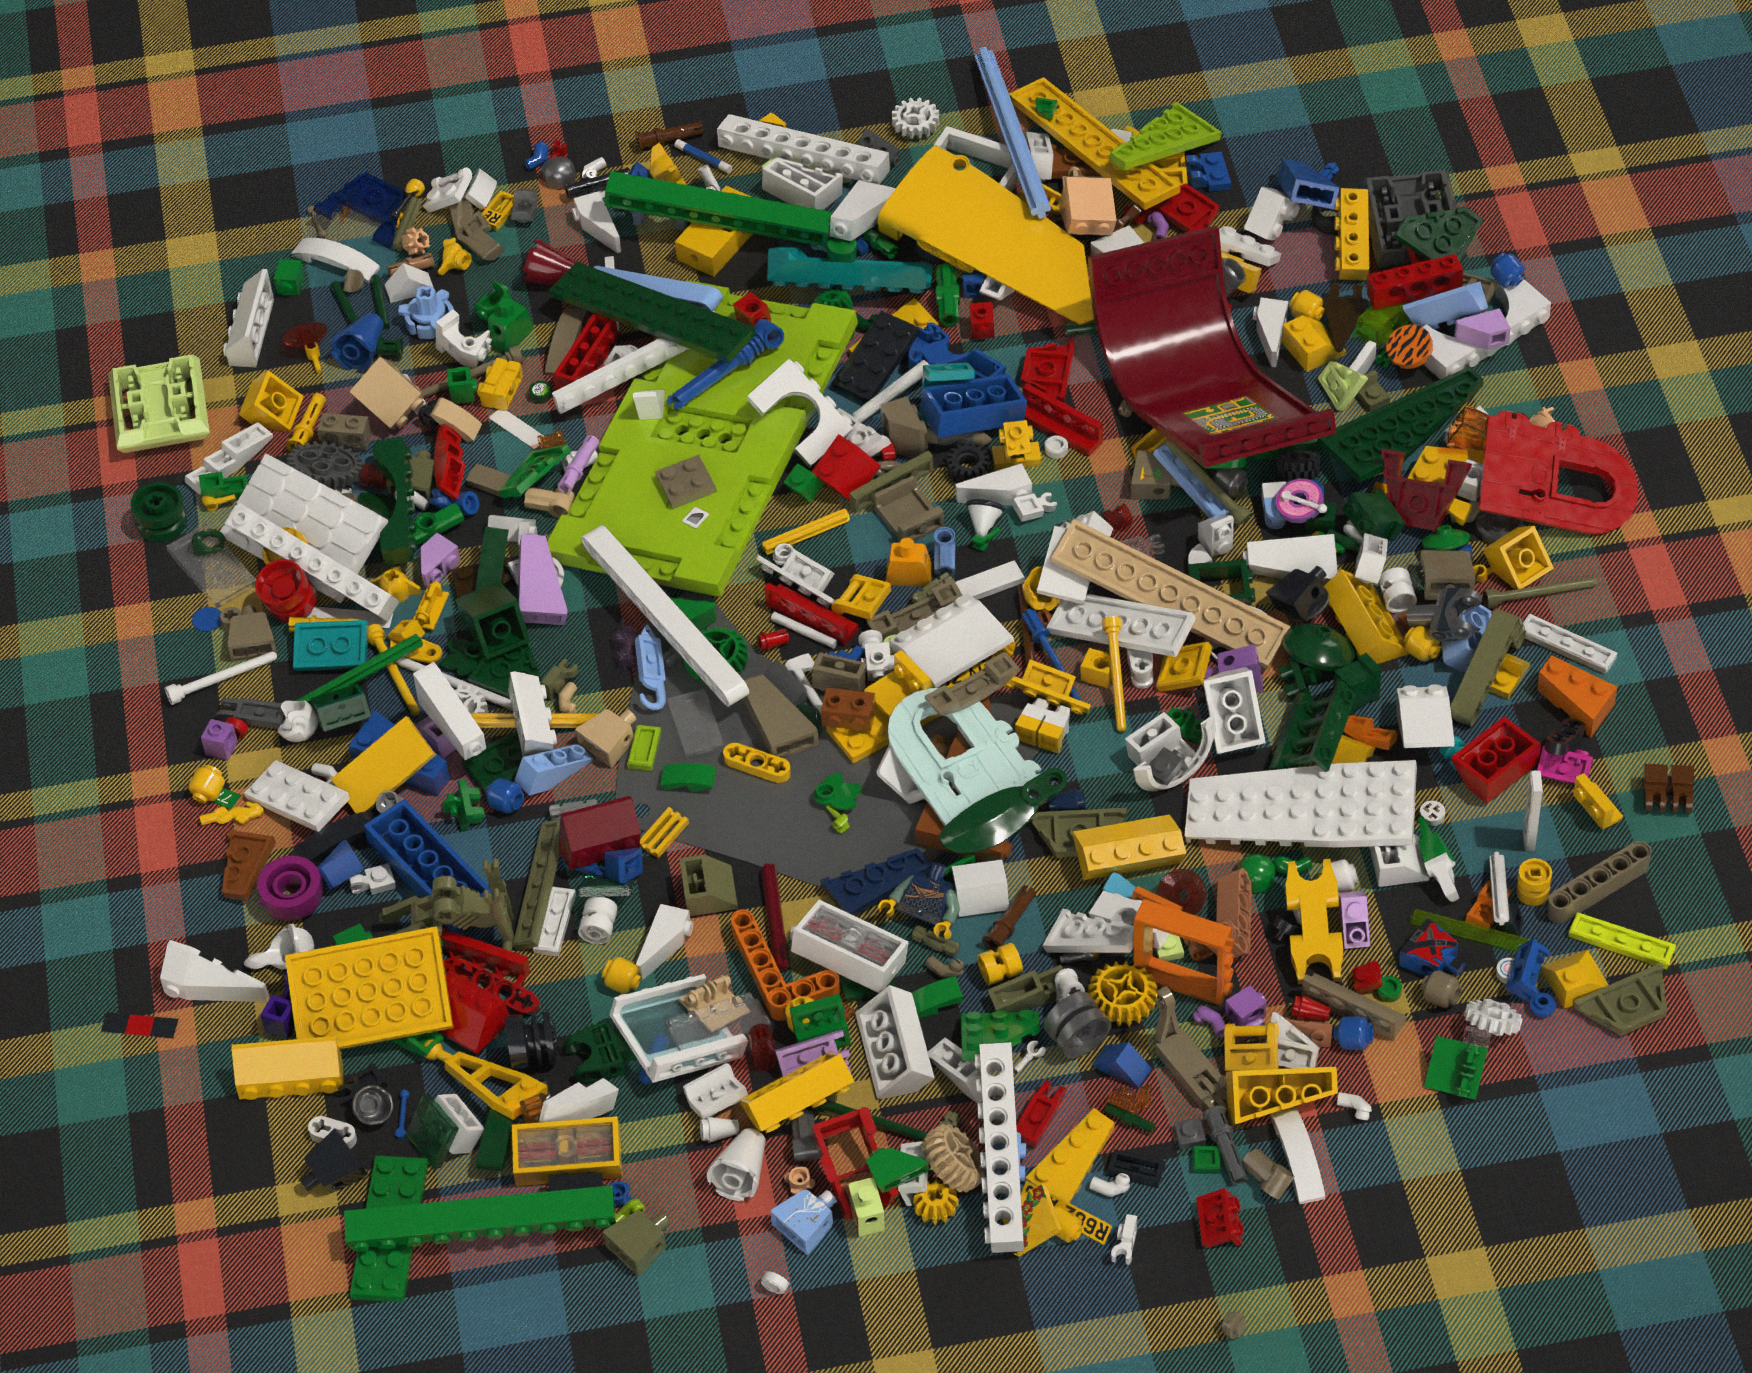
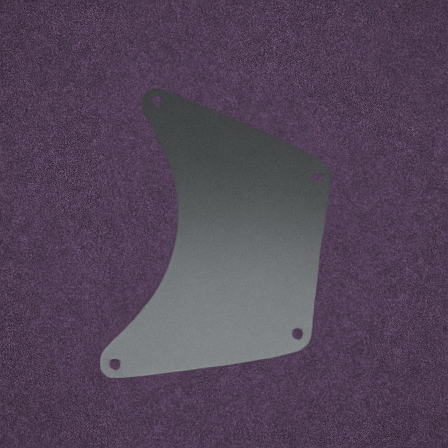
[615,584,1072,902]

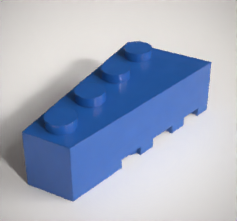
[349,710,450,797]

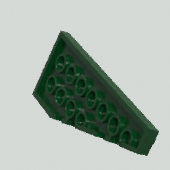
[1317,366,1484,483]

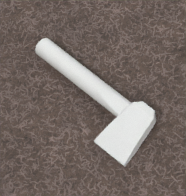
[785,653,823,715]

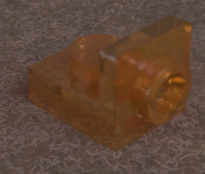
[1107,1084,1152,1114]

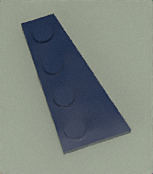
[820,848,932,916]

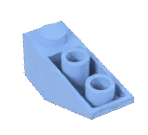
[514,743,594,795]

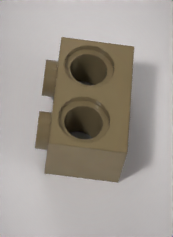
[317,413,372,452]

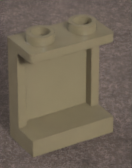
[874,475,945,541]
[1419,550,1475,600]

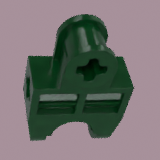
[564,1020,645,1084]

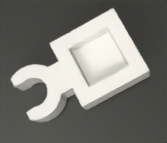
[1011,493,1057,521]

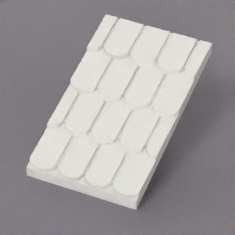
[220,453,389,603]

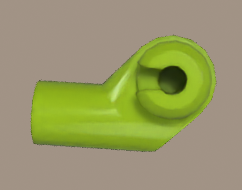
[610,1199,645,1226]

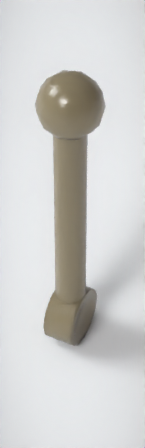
[308,206,327,239]

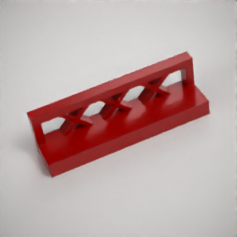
[1023,383,1103,456]
[764,583,859,646]
[440,929,530,993]

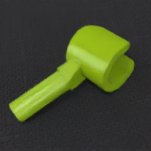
[826,805,850,834]

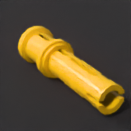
[286,393,326,452]

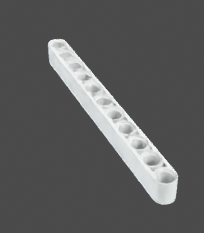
[581,525,750,707]

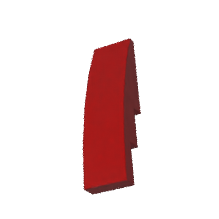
[434,424,466,501]

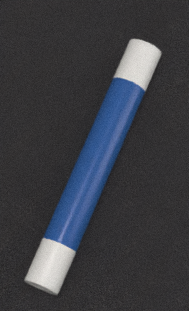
[674,139,732,174]

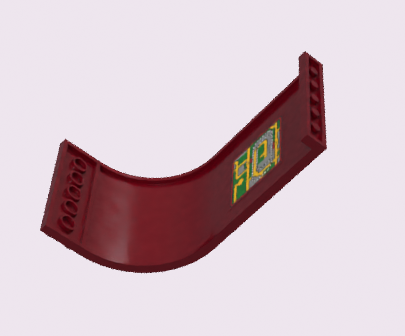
[1088,226,1336,467]

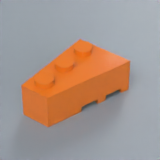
[1537,655,1617,738]

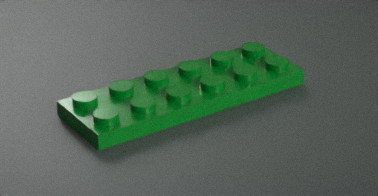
[350,1156,429,1303]

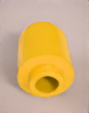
[1054,1207,1083,1243]

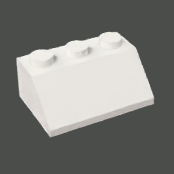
[1203,667,1266,754]
[508,671,557,757]

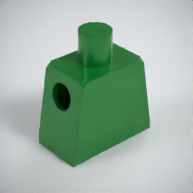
[488,298,534,355]

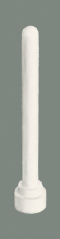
[165,652,277,705]

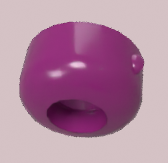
[257,856,323,921]

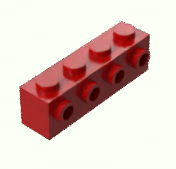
[553,313,619,391]

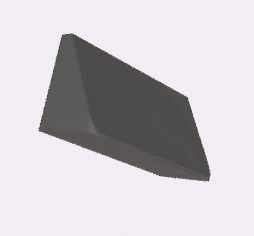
[763,660,807,707]

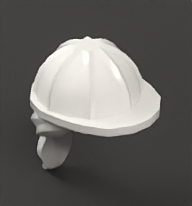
[244,924,314,970]

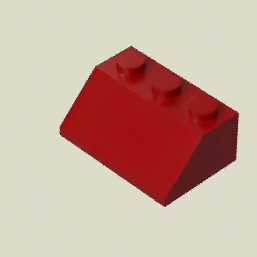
[1451,716,1541,803]
[436,970,509,1054]

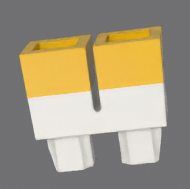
[1015,698,1070,754]

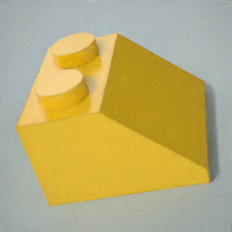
[1282,315,1346,372]
[239,370,304,432]
[1483,526,1554,590]

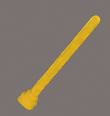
[1102,616,1126,732]
[368,624,420,716]

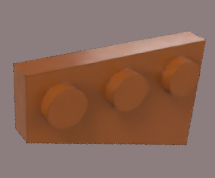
[222,830,276,901]

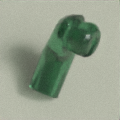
[796,703,823,735]

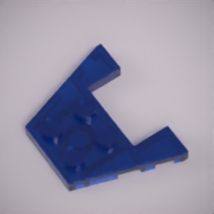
[313,172,404,249]

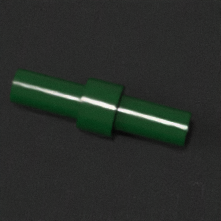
[1326,529,1360,554]
[1104,1103,1156,1134]

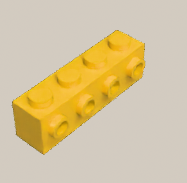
[1334,188,1369,281]

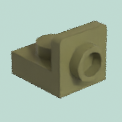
[1356,370,1390,412]

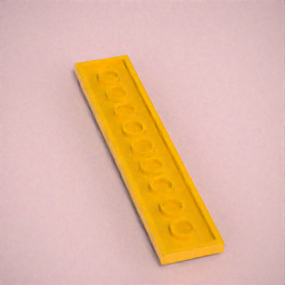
[1009,77,1180,210]

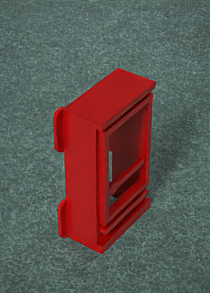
[811,1107,899,1220]

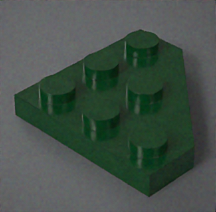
[1393,206,1484,261]
[468,643,542,699]

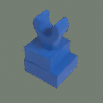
[963,270,984,298]

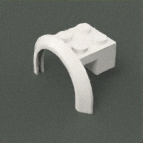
[1125,712,1216,791]

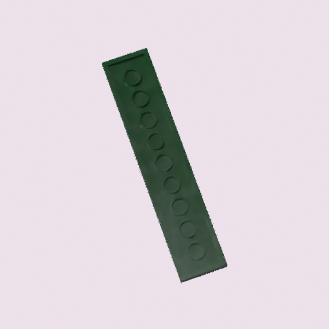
[549,262,756,363]

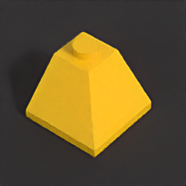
[1541,950,1609,1009]

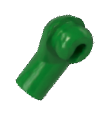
[1273,856,1312,875]

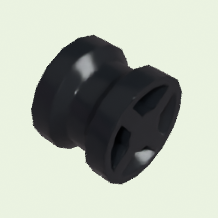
[417,400,438,429]

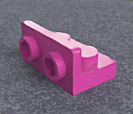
[1537,746,1593,785]

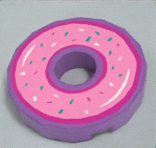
[1275,479,1324,523]

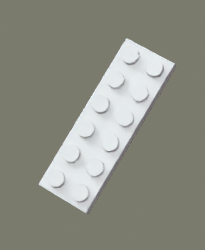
[1046,594,1196,657]

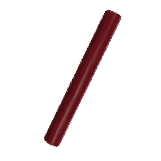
[761,863,789,972]

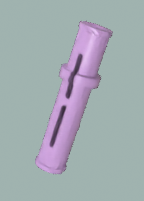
[557,435,599,494]

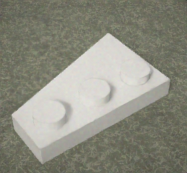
[1219,226,1281,267]

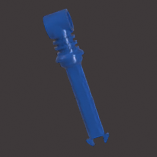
[666,319,784,410]

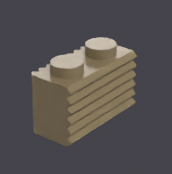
[812,652,866,692]

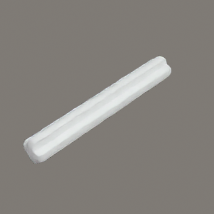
[853,360,929,423]
[1489,852,1509,925]

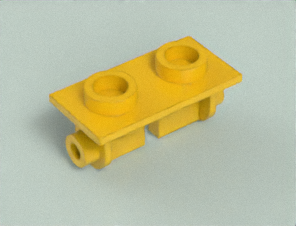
[413,581,449,631]

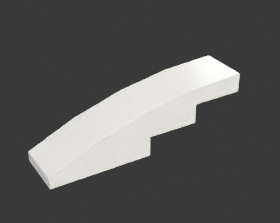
[185,422,273,495]

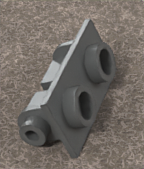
[856,128,900,166]

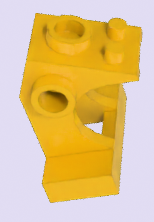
[992,420,1041,470]

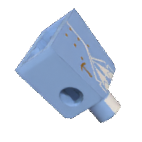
[770,1190,837,1255]

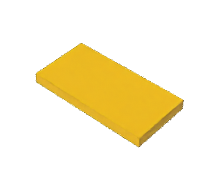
[331,716,436,813]

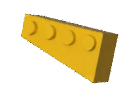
[1226,1067,1338,1125]

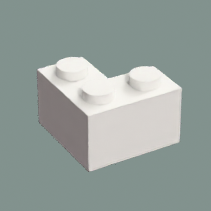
[1244,187,1300,241]

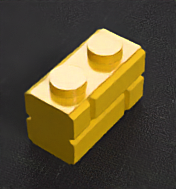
[477,358,523,411]

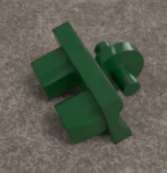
[1279,656,1322,701]

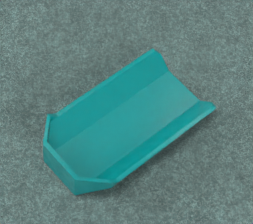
[767,247,933,293]

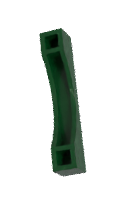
[376,437,417,566]

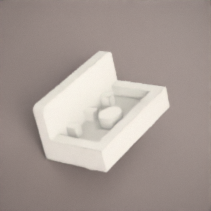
[683,1063,748,1119]

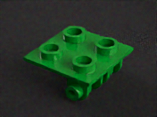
[1424,1036,1488,1100]

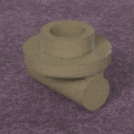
[343,268,364,292]

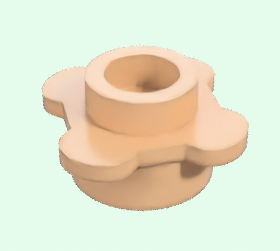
[784,1167,815,1195]

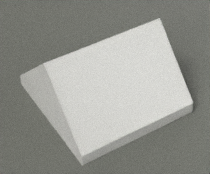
[952,860,1009,917]

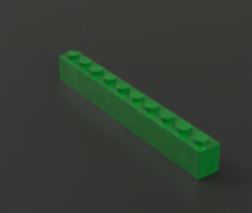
[604,171,833,247]
[344,1185,616,1252]

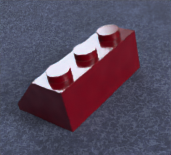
[558,796,641,870]

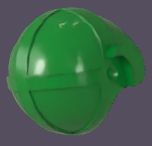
[474,281,513,323]

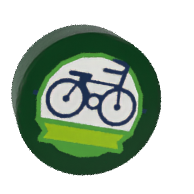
[529,381,553,403]

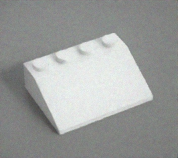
[889,594,1014,688]

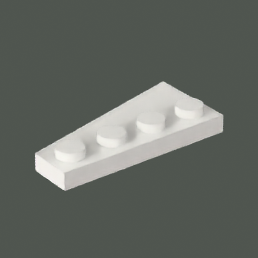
[1042,909,1134,953]

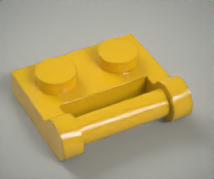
[831,574,891,620]
[1224,1022,1279,1071]

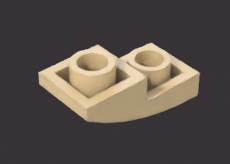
[430,398,482,443]

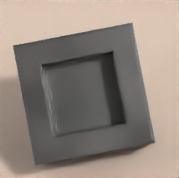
[1174,1118,1206,1150]

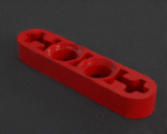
[449,959,540,1016]

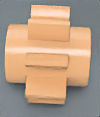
[401,227,430,256]

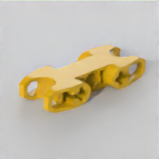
[1285,859,1343,984]

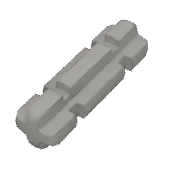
[549,799,598,820]

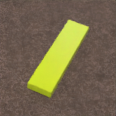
[1568,912,1676,969]

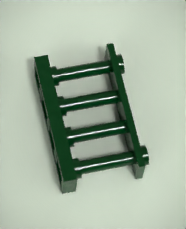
[1269,680,1356,772]

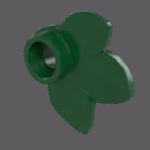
[440,639,483,676]

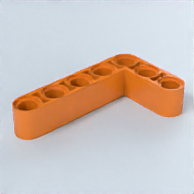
[731,909,840,1021]

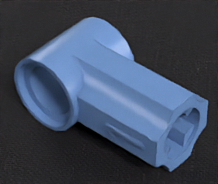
[934,527,956,576]

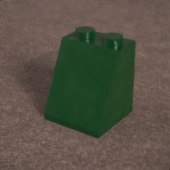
[455,581,531,660]

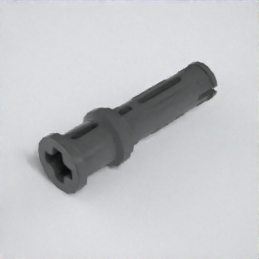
[1202,1105,1248,1185]

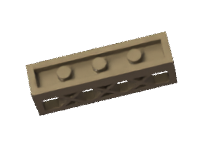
[1302,973,1407,1041]

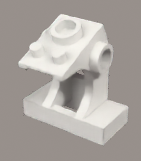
[435,310,492,368]

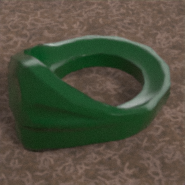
[192,529,226,556]

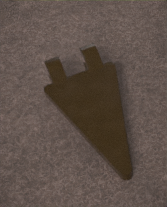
[1322,283,1368,353]

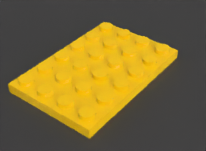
[285,926,454,1049]

